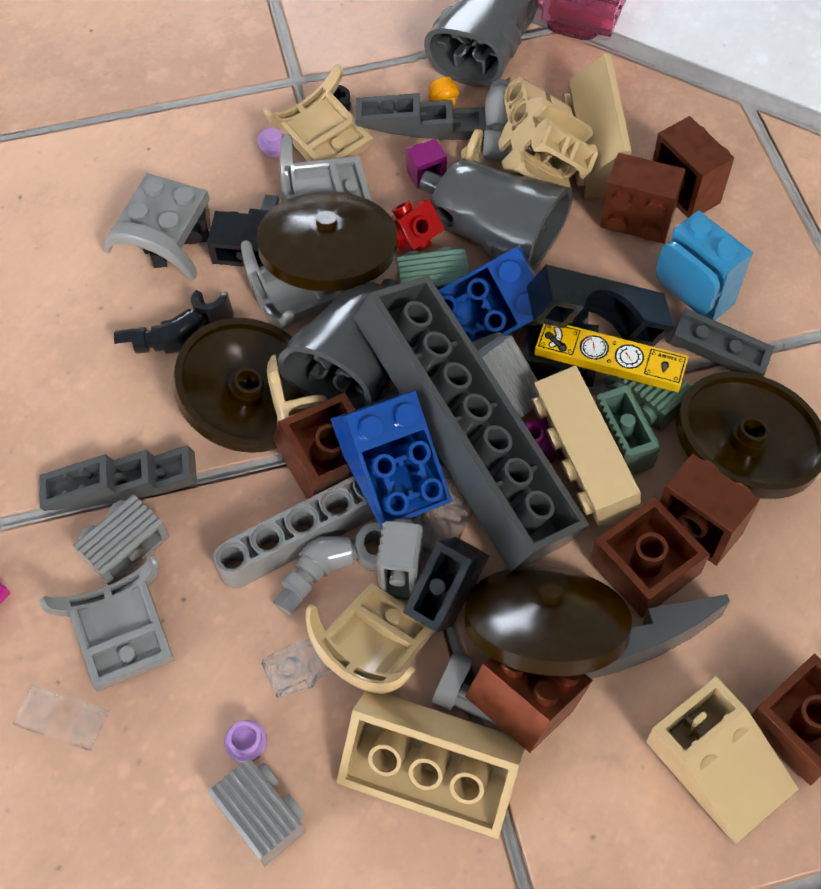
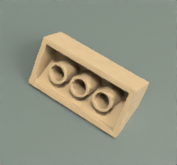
[562,53,632,199]
[531,365,641,526]
[336,691,525,839]

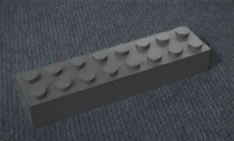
[354,275,590,572]

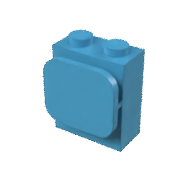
[656,210,753,320]

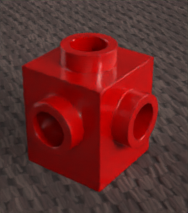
[391,199,445,252]

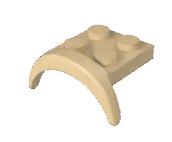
[263,64,373,161]
[306,583,435,694]

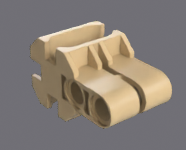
[498,76,598,190]

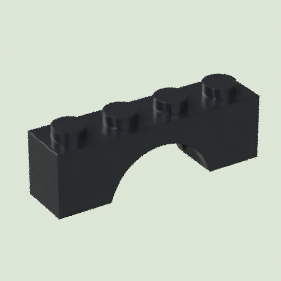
[527,264,674,347]

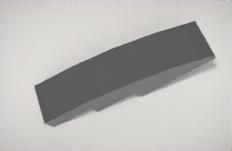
[355,93,486,140]
[40,445,197,511]
[586,594,730,679]

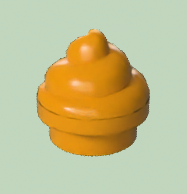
[428,77,459,106]

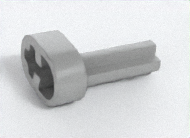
[432,650,499,727]

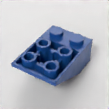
[438,245,536,342]
[330,391,452,529]

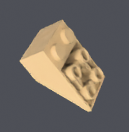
[646,676,799,845]

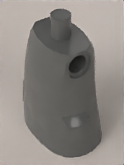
[424,0,538,86]
[419,158,573,270]
[277,279,398,409]

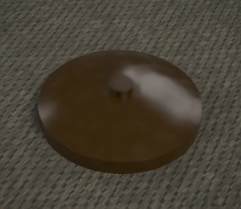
[257,191,397,291]
[172,318,306,453]
[676,371,821,499]
[464,566,632,676]

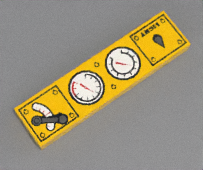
[535,324,689,393]

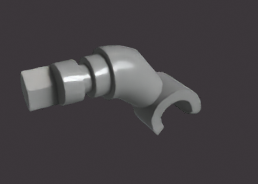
[483,77,512,161]
[273,522,382,615]

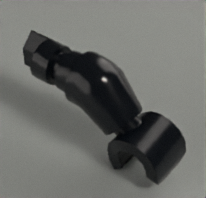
[114,290,234,354]

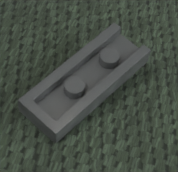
[670,308,774,376]

